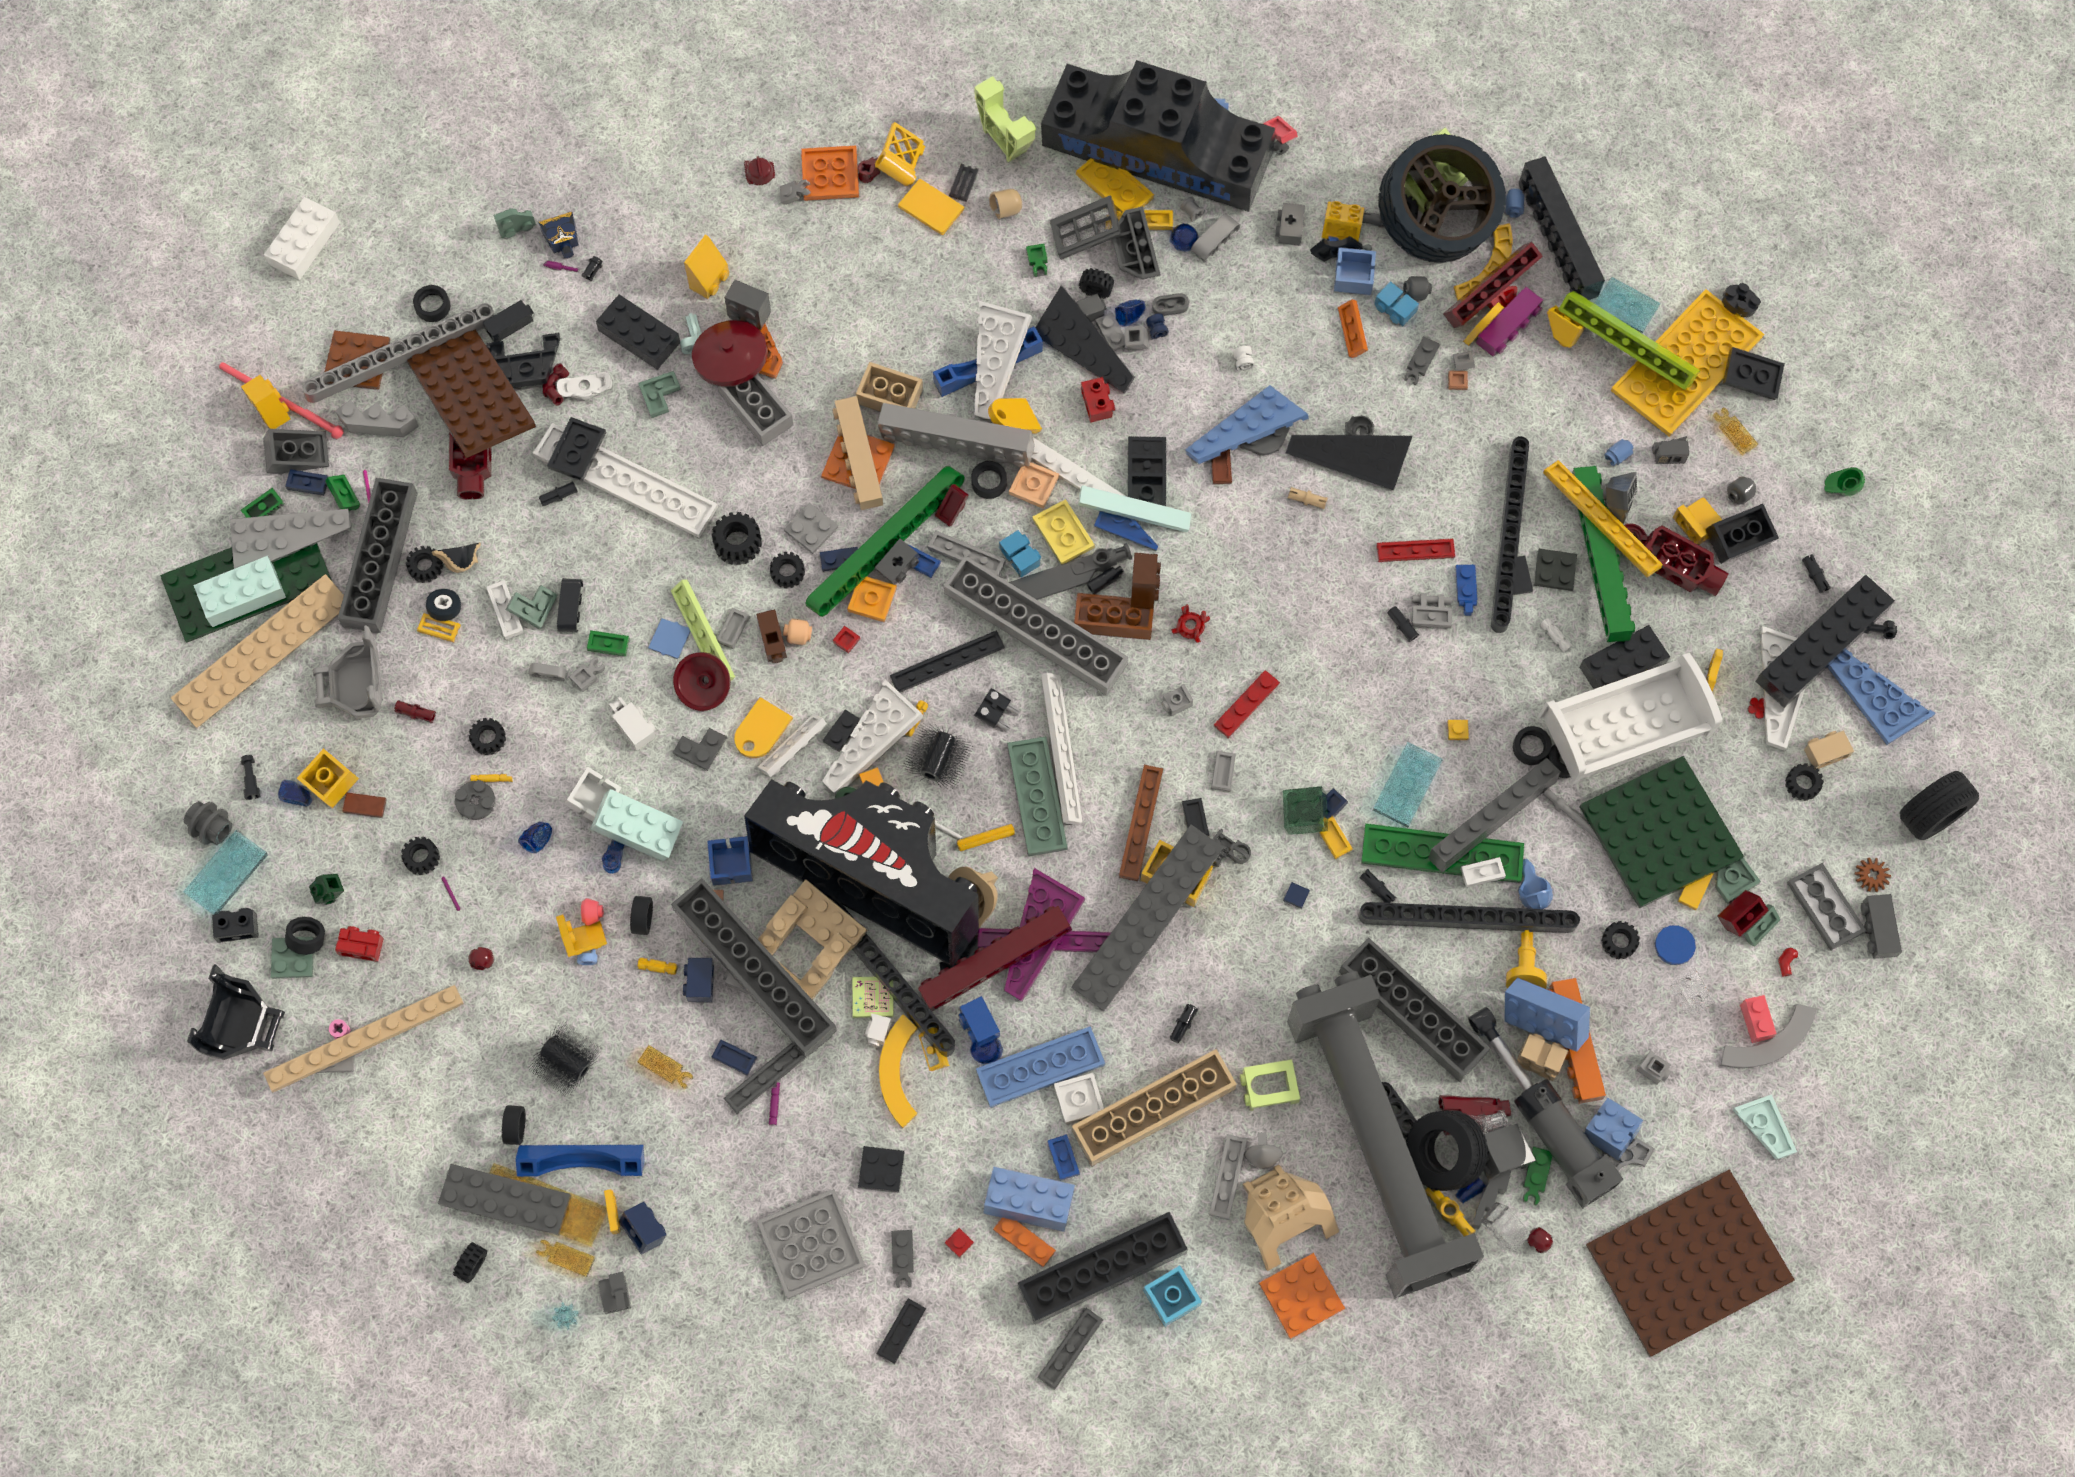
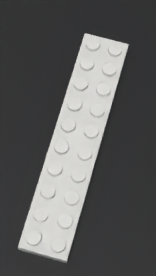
[533,423,718,538]

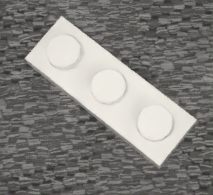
[486,580,524,640]

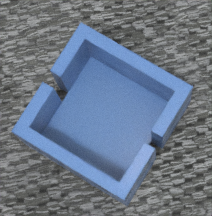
[1334,248,1376,295]
[1584,1098,1643,1160]

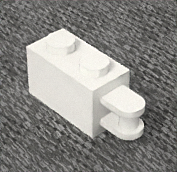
[608,696,656,751]

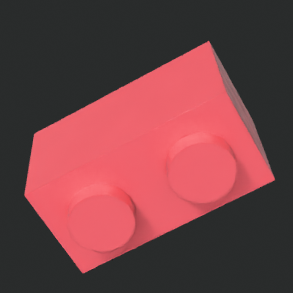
[1740,995,1777,1043]

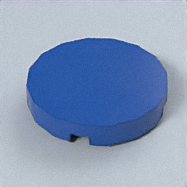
[1655,925,1696,965]

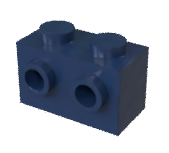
[683,958,714,1003]
[618,1202,667,1255]

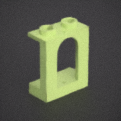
[1240,1059,1300,1111]

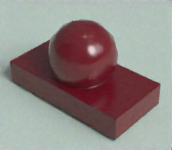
[935,484,969,527]

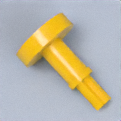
[1506,930,1547,989]

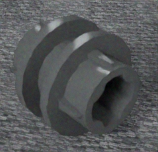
[183,801,232,845]

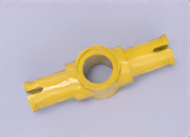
[1425,1188,1476,1236]

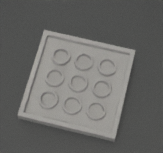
[757,1189,865,1299]

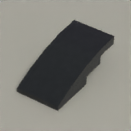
[1128,436,1166,506]

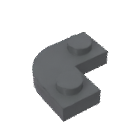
[1240,426,1290,456]

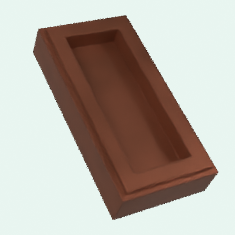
[1211,449,1232,485]
[342,792,387,818]

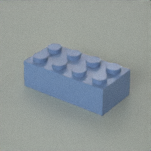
[1504,978,1590,1052]
[984,1167,1075,1232]

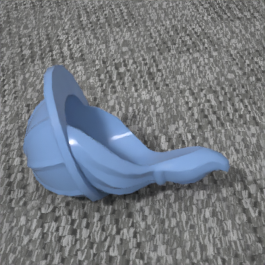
[1518,859,1553,909]

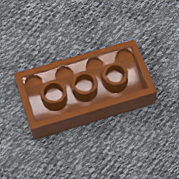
[1074,593,1154,640]

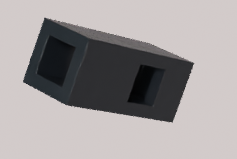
[483,300,534,342]

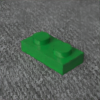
[325,475,360,511]
[587,630,630,657]

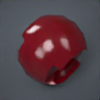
[468,947,494,970]
[1527,1227,1553,1253]

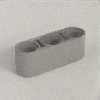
[1191,213,1240,262]

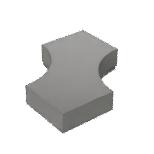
[1601,1138,1655,1171]

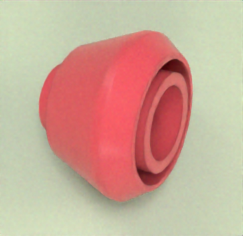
[581,898,604,926]

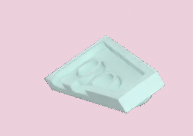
[1732,1094,1797,1160]

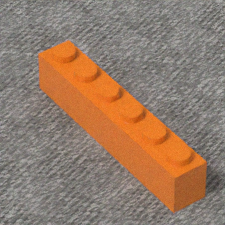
[1548,978,1606,1104]

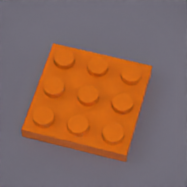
[801,145,859,201]
[821,435,895,489]
[1259,1253,1345,1339]

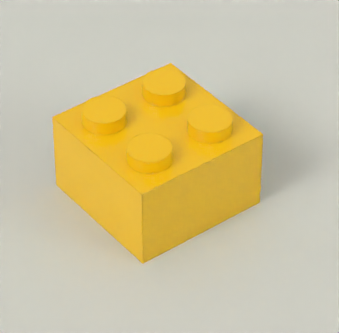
[297,748,359,809]

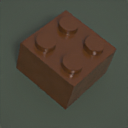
[1131,553,1161,609]

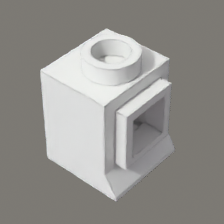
[865,1013,891,1047]

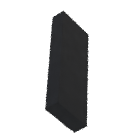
[876,1298,926,1364]

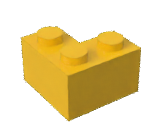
[241,375,291,429]

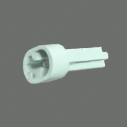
[680,313,701,354]

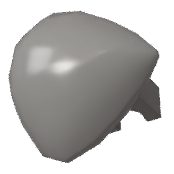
[1244,1132,1283,1169]

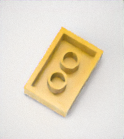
[1140,840,1213,907]

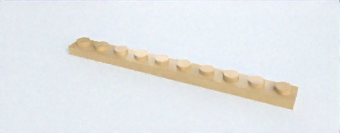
[263,985,464,1093]

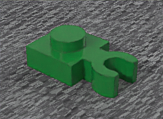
[1026,243,1048,277]

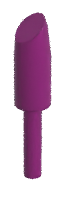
[543,260,578,272]

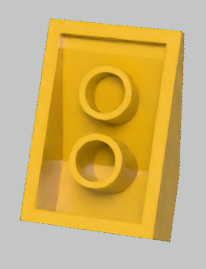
[684,234,729,299]

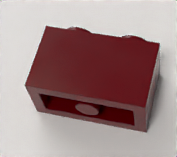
[1717,890,1769,937]

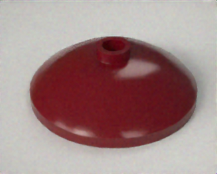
[673,652,731,711]

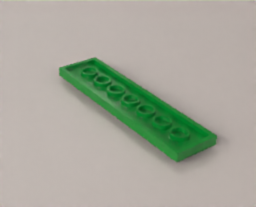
[1361,823,1524,883]

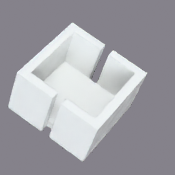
[564,767,622,822]

